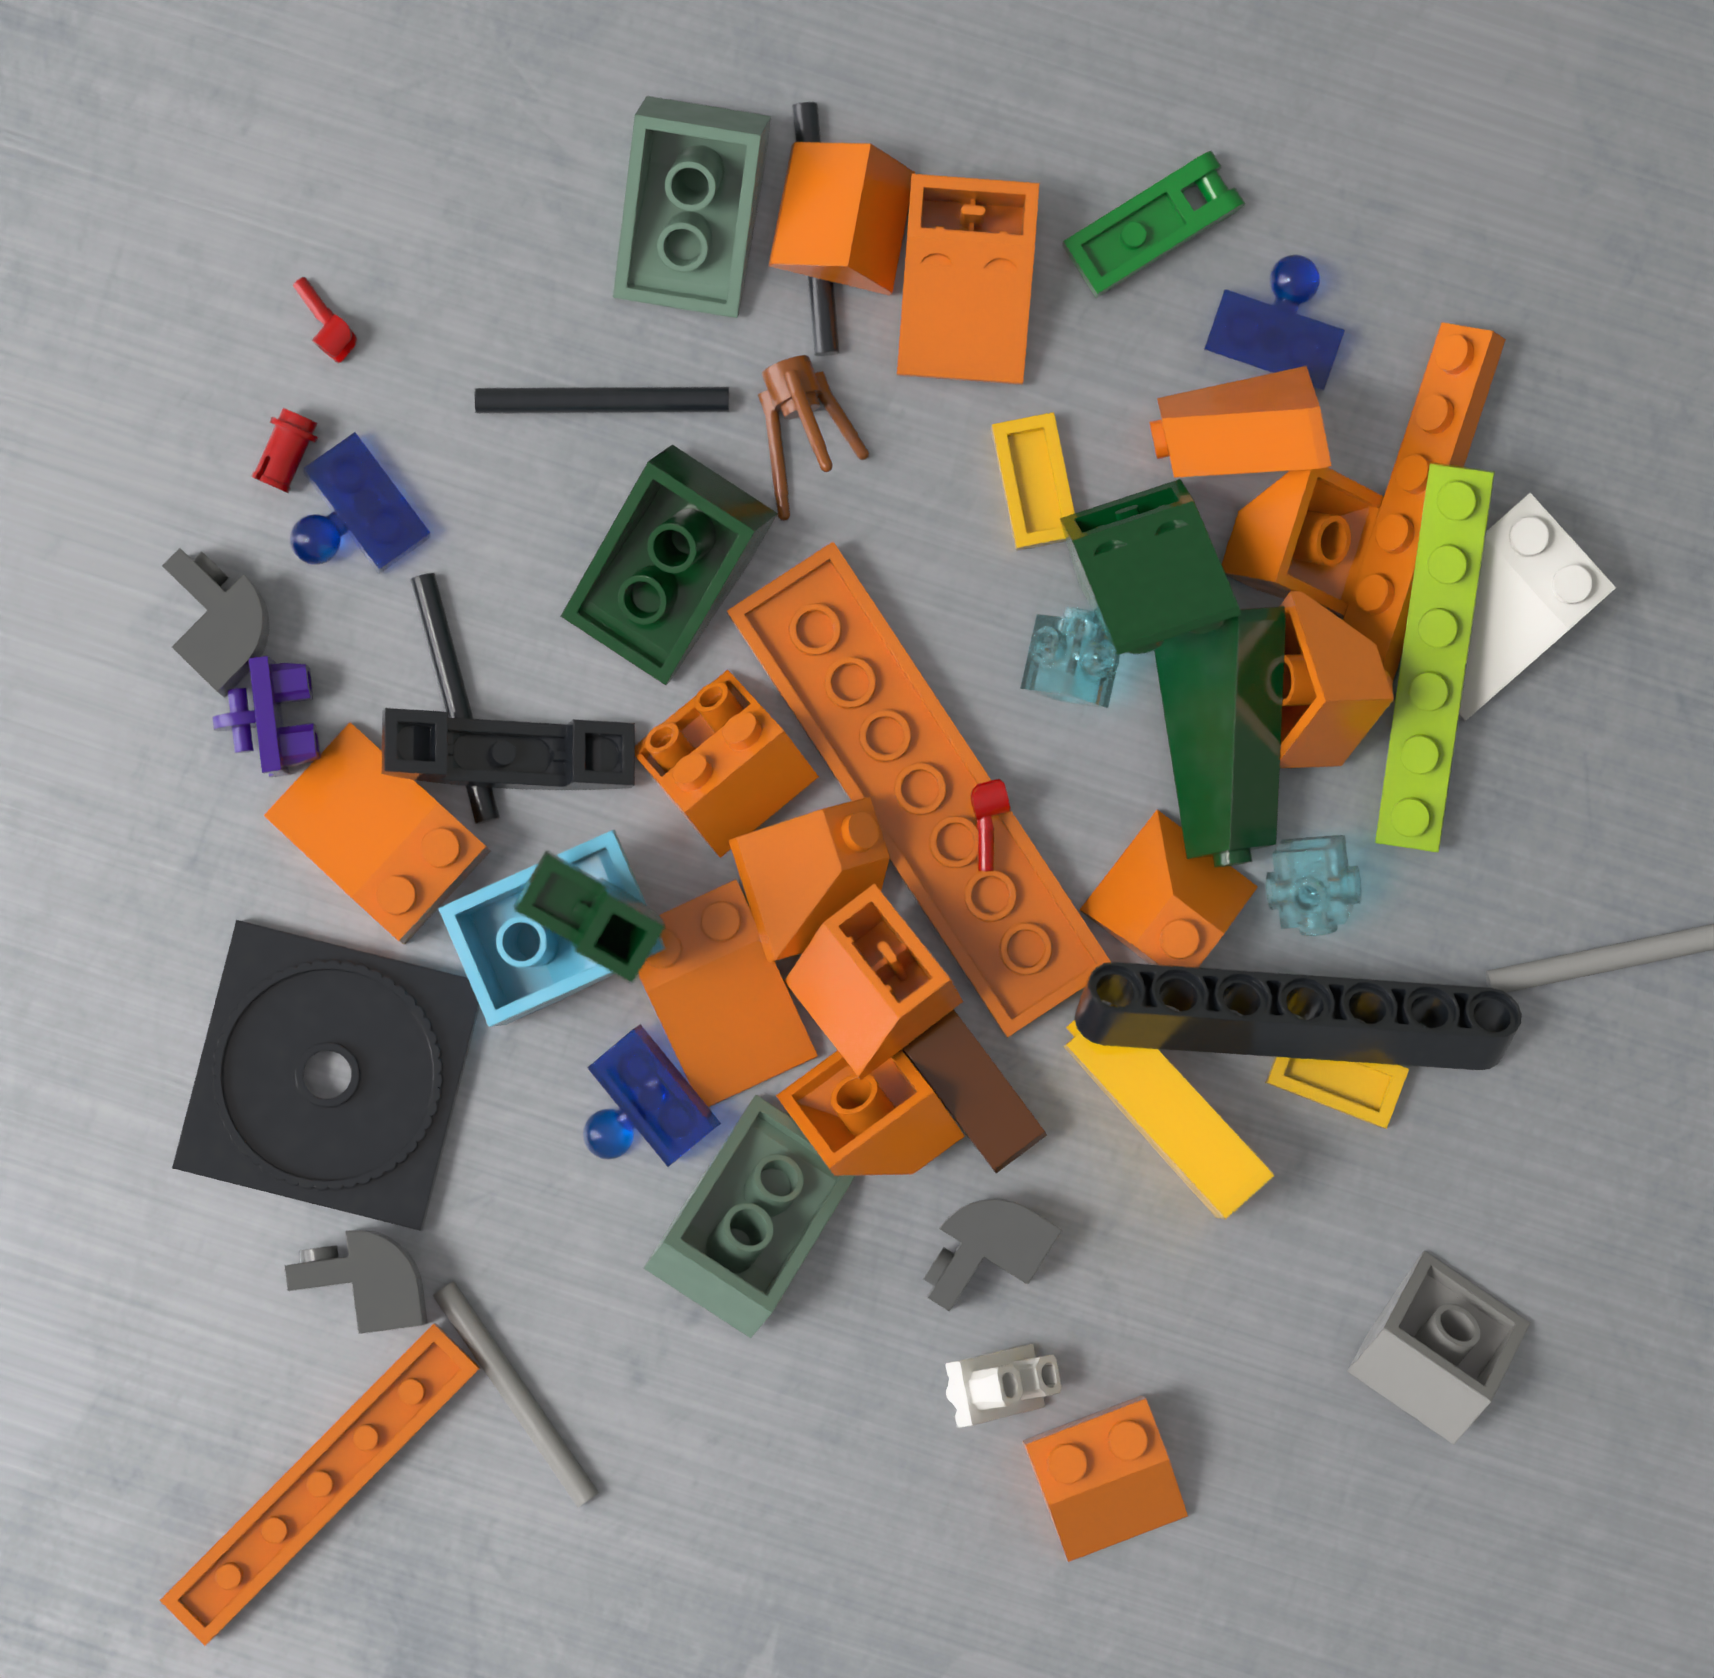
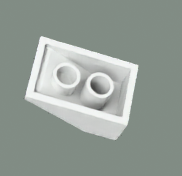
[1459,493,1616,722]

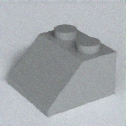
[1347,1250,1530,1445]

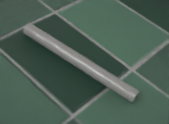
[1486,924,1714,993]
[433,1281,599,1507]

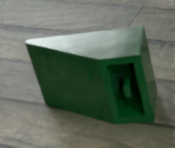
[1060,479,1241,656]

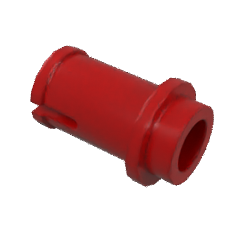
[251,408,319,493]

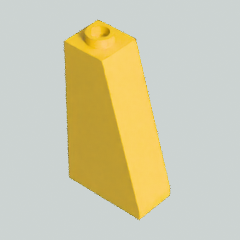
[1063,1004,1274,1219]

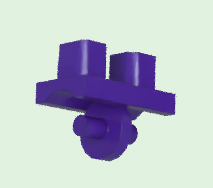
[212,656,321,777]

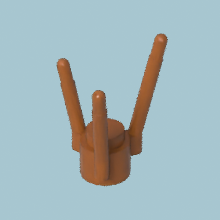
[758,355,869,521]

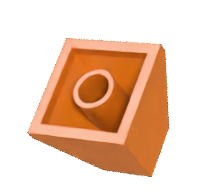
[1221,467,1384,618]
[728,796,890,963]
[1079,809,1258,968]
[776,1050,965,1176]

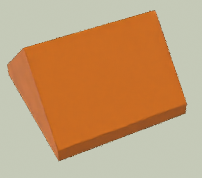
[769,142,915,295]

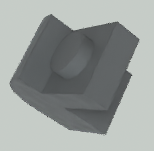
[162,548,269,698]
[923,1199,1062,1312]
[284,1230,428,1334]

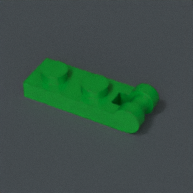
[1062,151,1245,298]

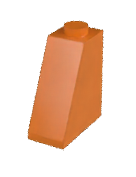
[1149,366,1332,478]

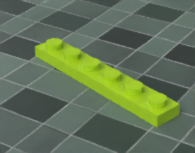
[1375,462,1495,853]

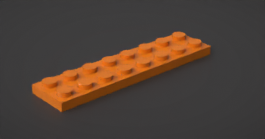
[727,541,1111,1038]

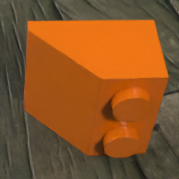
[1279,591,1394,768]
[1022,1395,1188,1562]

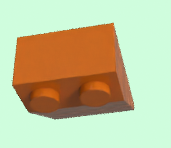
[263,722,491,945]
[638,879,818,1110]

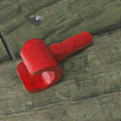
[293,277,357,363]
[970,779,1011,872]

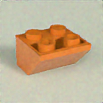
[635,669,819,858]
[784,883,963,1080]

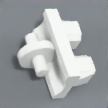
[945,1344,1062,1428]

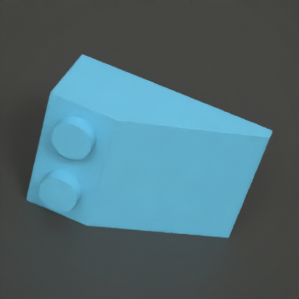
[438,830,666,1027]

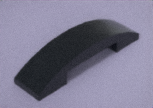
[382,708,635,790]

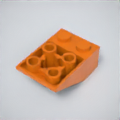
[897,174,1040,385]

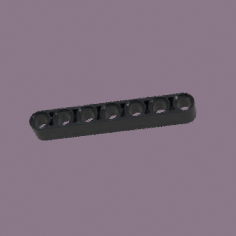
[1074,962,1522,1070]

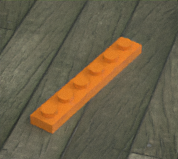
[1343,322,1506,683]
[159,1323,481,1646]

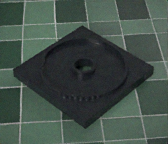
[172,920,480,1231]

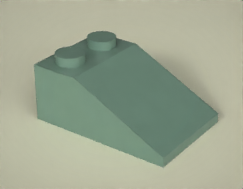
[613,96,771,318]
[644,1095,856,1338]

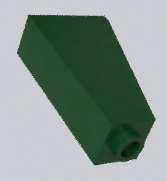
[1154,606,1286,868]

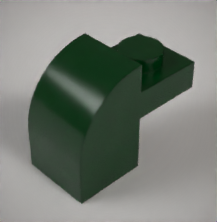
[514,850,666,983]

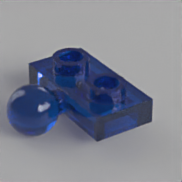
[1204,254,1345,391]
[290,432,431,574]
[583,1024,721,1167]

